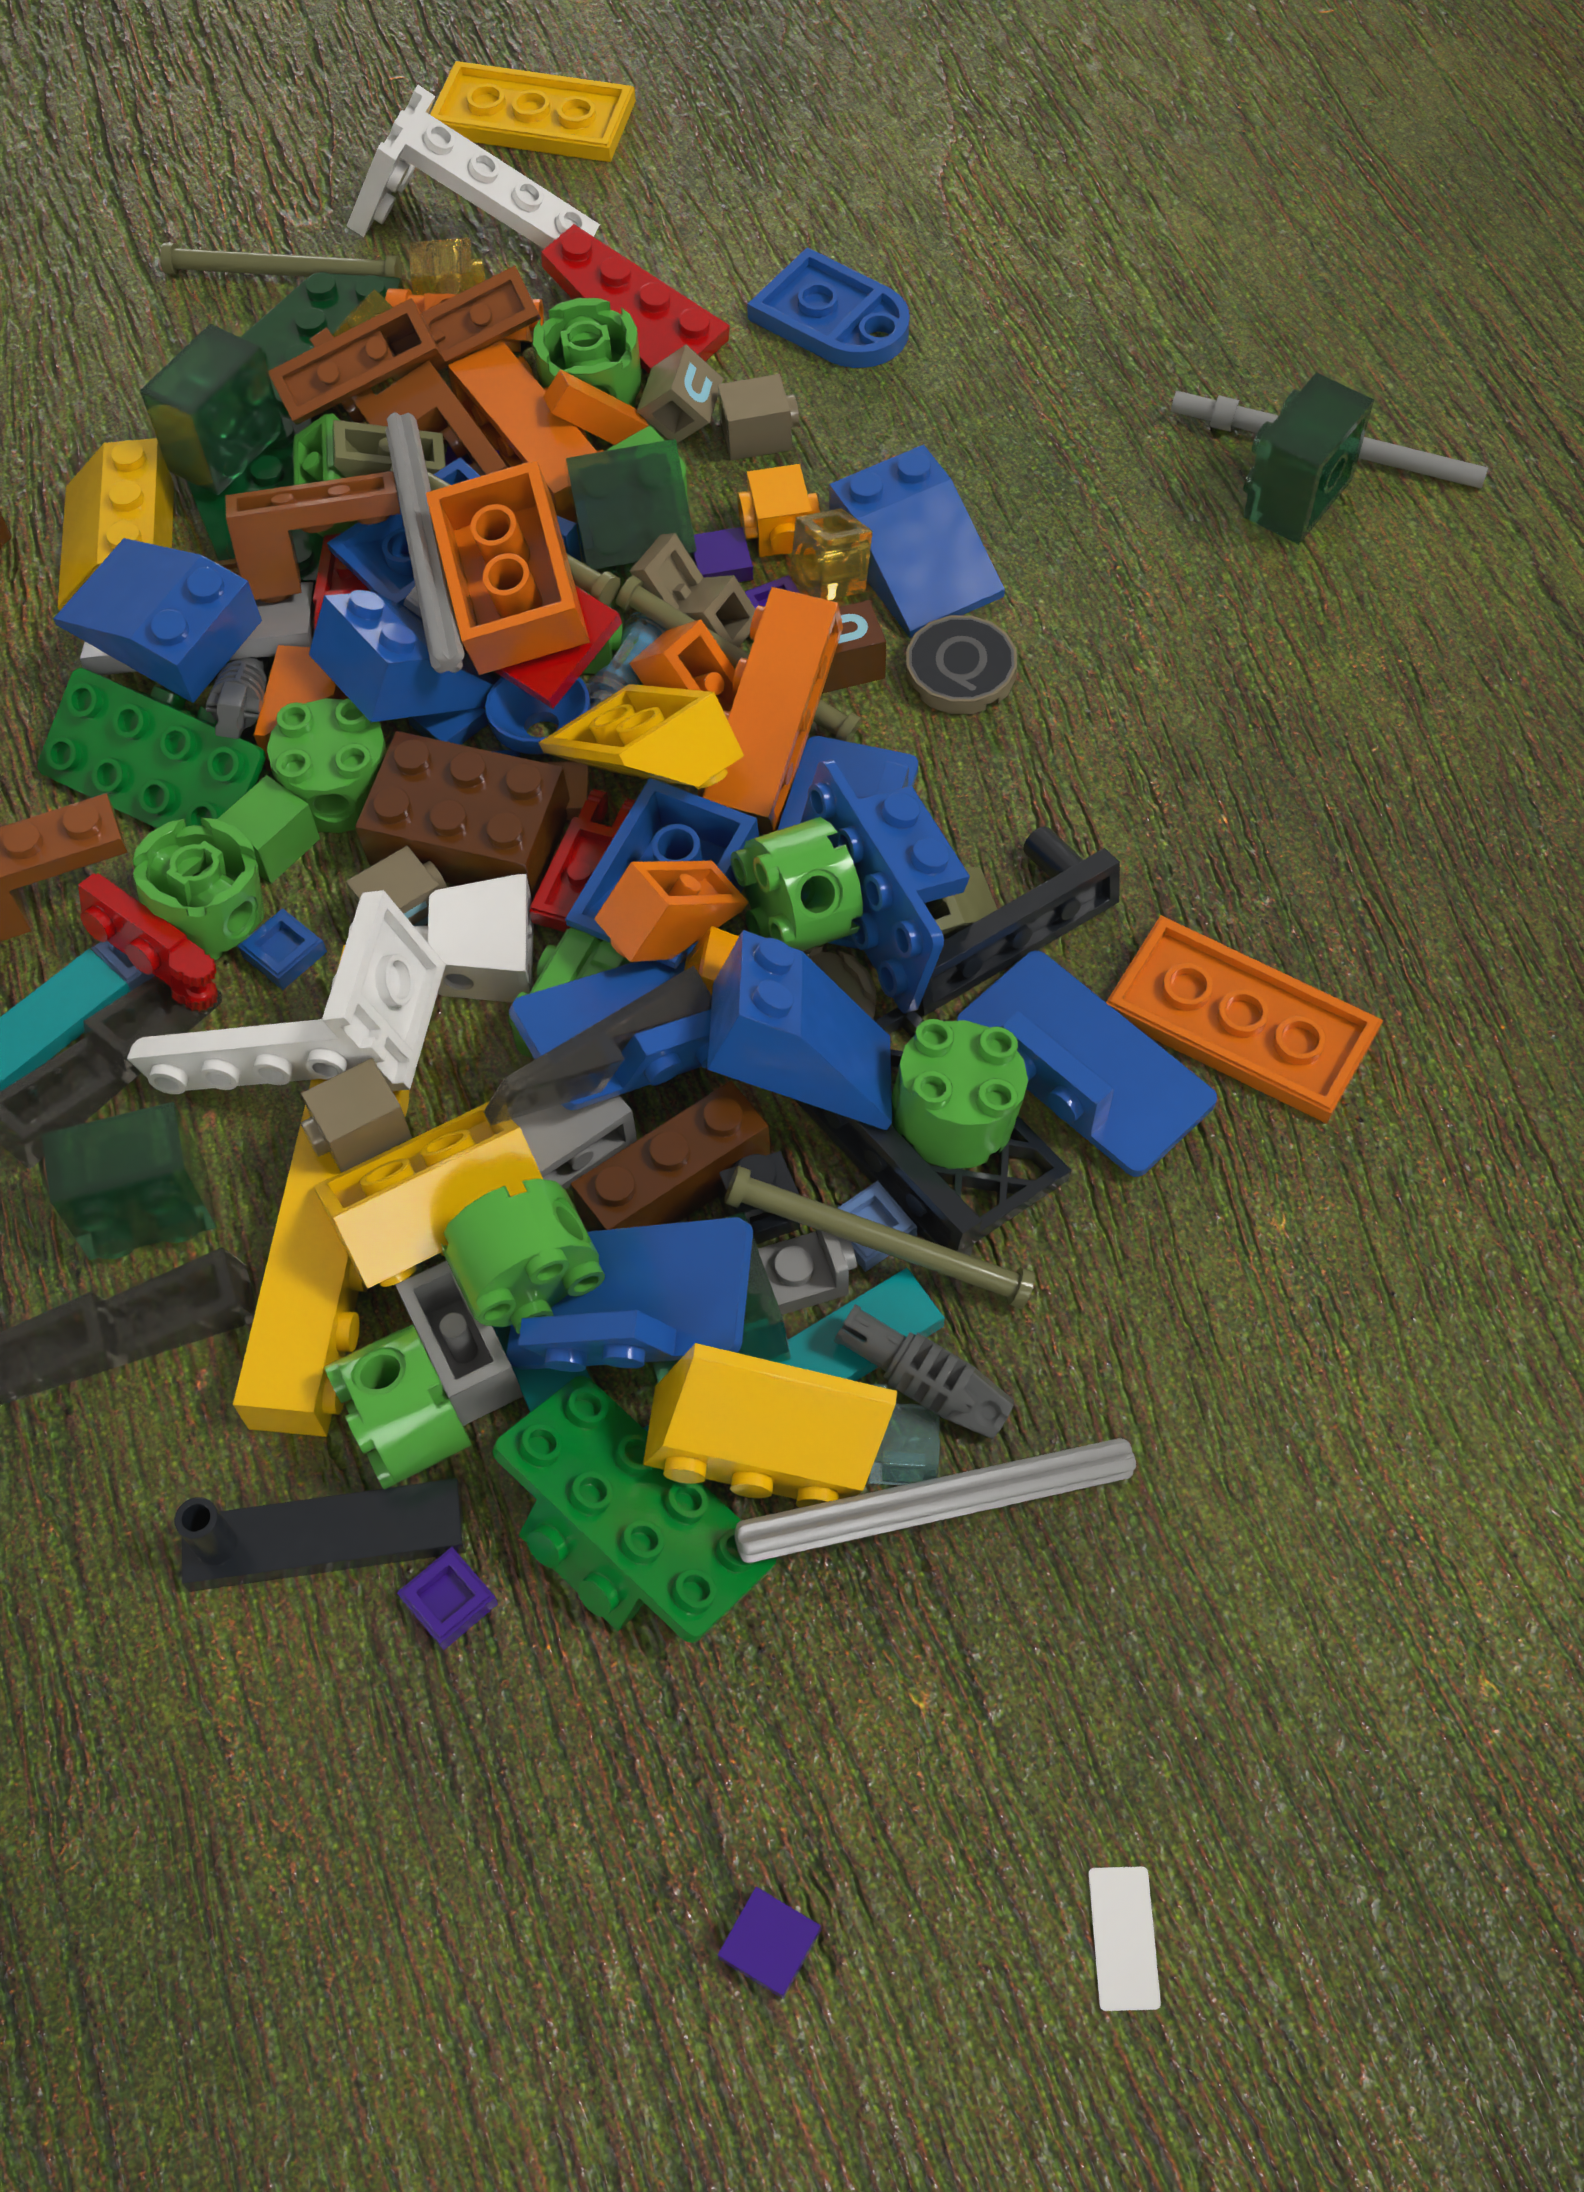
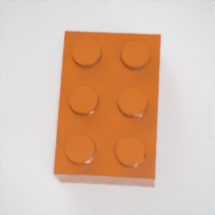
[425,460,590,675]

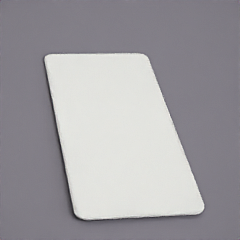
[1089,1867,1161,2011]

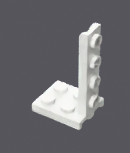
[347,85,600,249]
[127,890,446,1094]

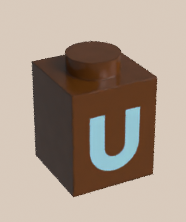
[822,600,886,694]

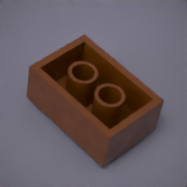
[355,731,570,902]

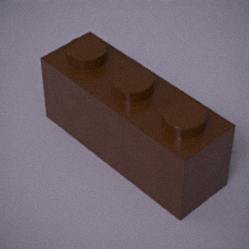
[571,1081,770,1232]

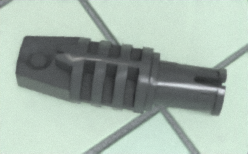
[206,657,269,739]
[833,1304,1014,1439]

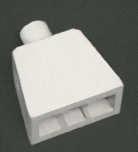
[414,874,533,1003]

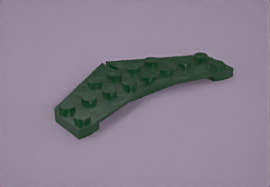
[160,272,403,586]

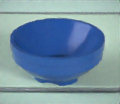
[485,677,591,755]

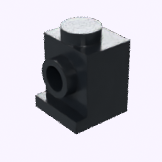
[718,1151,800,1246]

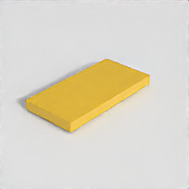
[430,61,636,162]

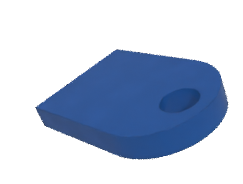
[747,247,910,368]

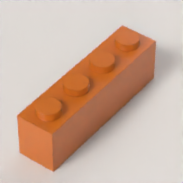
[448,340,616,523]
[698,587,843,834]

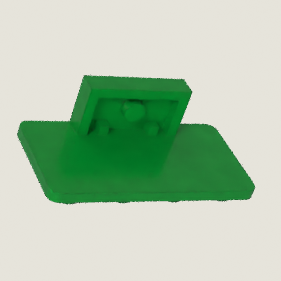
[37,668,266,828]
[492,1376,776,1643]

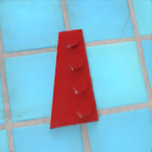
[541,224,730,374]

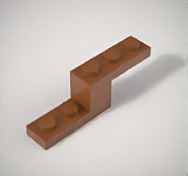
[267,265,541,425]
[310,327,508,476]
[215,471,401,603]
[0,793,128,942]

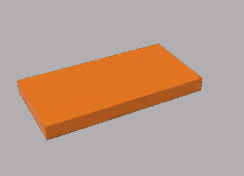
[1106,915,1383,1124]

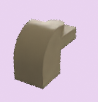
[630,533,756,647]

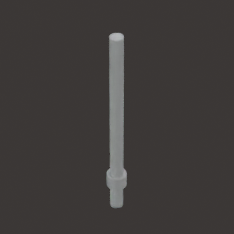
[1171,391,1488,489]

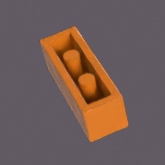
[543,369,649,445]

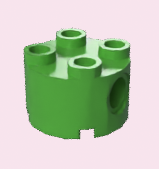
[533,298,641,408]
[267,698,388,833]
[731,817,863,951]
[133,818,265,961]
[891,1019,1028,1169]
[441,1178,605,1334]
[324,1324,472,1490]

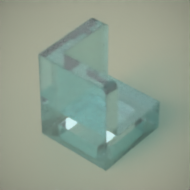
[868,1384,940,1486]

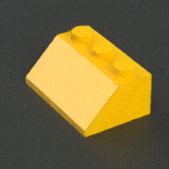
[57,438,174,611]
[538,684,744,789]
[313,1101,543,1289]
[643,1343,897,1508]

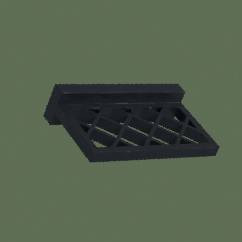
[794,1007,1072,1256]

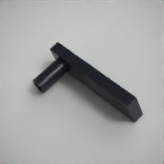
[918,826,1120,1016]
[174,1478,466,1592]

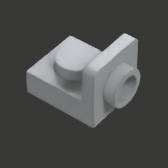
[754,1229,857,1317]

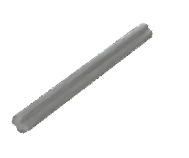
[385,412,465,673]
[735,1438,1136,1563]

